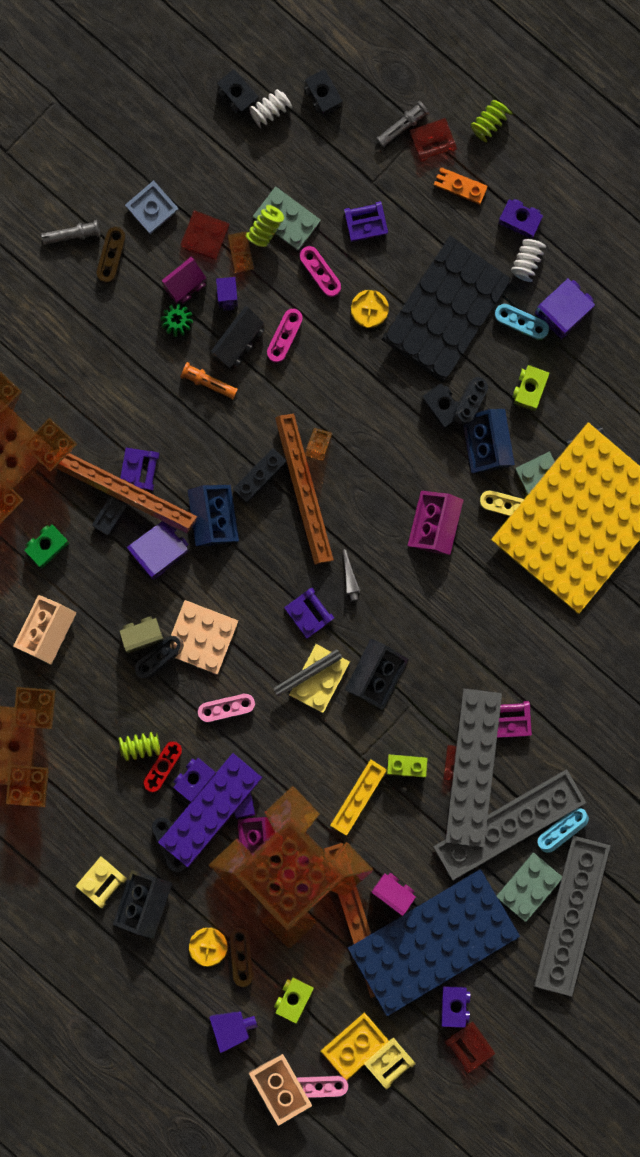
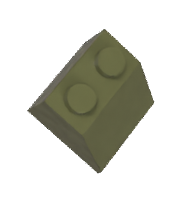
[120,616,164,654]

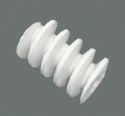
[249,89,293,128]
[511,239,546,282]

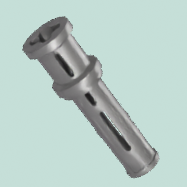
[376,101,430,147]
[41,220,100,245]

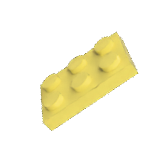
[289,644,350,713]

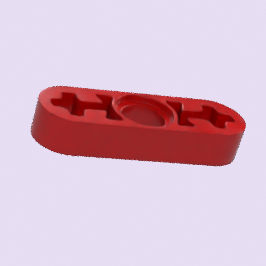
[144,742,182,792]

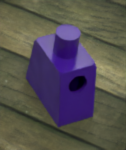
[210,1011,258,1053]

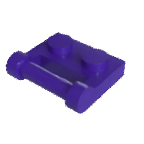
[344,201,388,242]
[121,447,160,491]
[284,588,334,639]

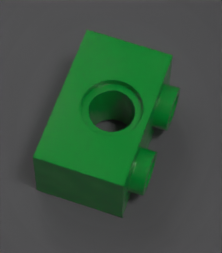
[24,524,69,569]

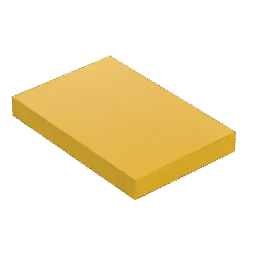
[321,1012,389,1080]

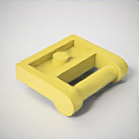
[76,856,127,908]
[364,1038,416,1090]

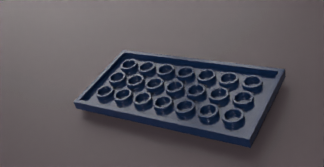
[347,869,520,1016]

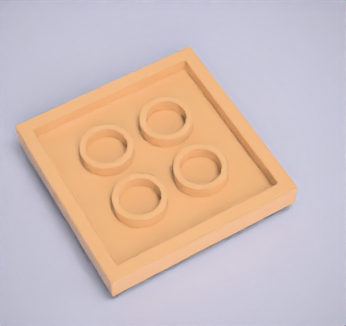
[171,600,238,675]

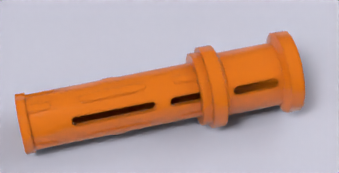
[180,362,238,400]

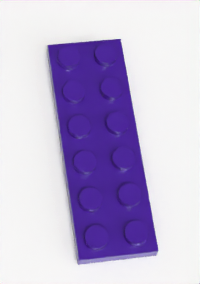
[158,753,263,868]

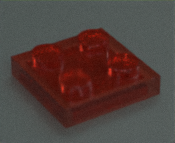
[180,210,229,260]

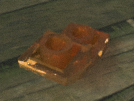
[228,231,254,273]

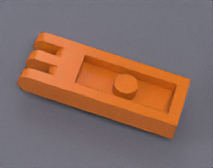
[433,168,488,205]

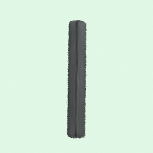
[274,650,342,697]

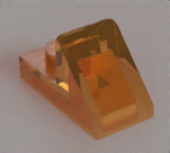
[305,428,332,461]

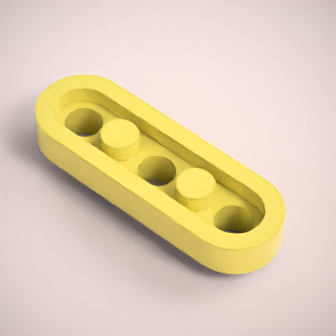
[480,491,524,516]

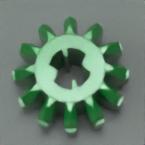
[161,304,193,337]

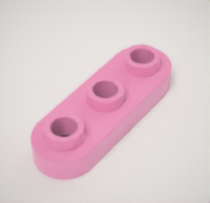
[198,694,255,722]
[297,1076,348,1098]

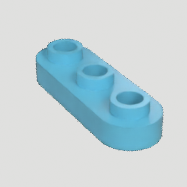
[495,304,549,340]
[538,808,589,853]

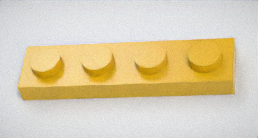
[330,759,387,836]

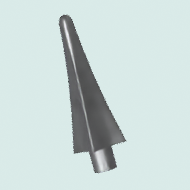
[343,549,360,601]

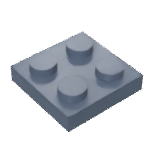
[125,180,179,234]

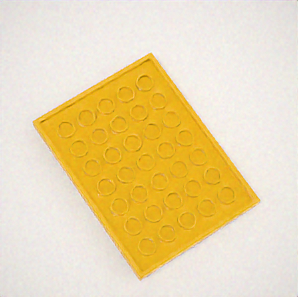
[491,422,640,614]

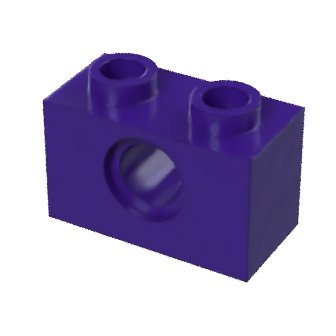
[498,199,543,239]
[216,277,238,311]
[173,758,216,802]
[441,986,470,1027]

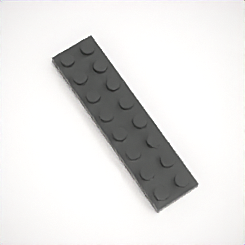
[445,689,502,847]
[433,769,586,880]
[534,836,611,996]

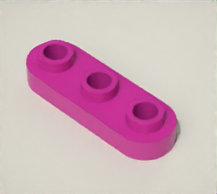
[300,246,341,297]
[267,309,302,363]

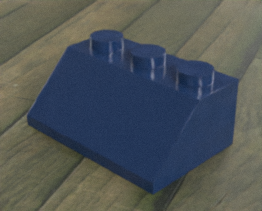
[463,409,515,473]
[188,485,239,546]

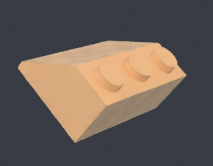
[13,595,77,664]
[249,1054,312,1126]

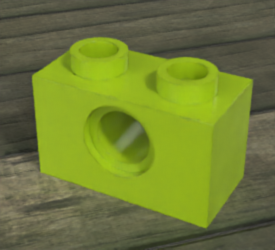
[512,365,549,411]
[387,754,428,778]
[274,977,314,1023]

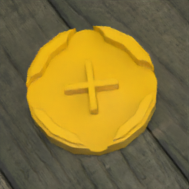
[351,290,389,328]
[189,928,227,966]

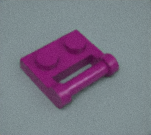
[497,701,532,738]

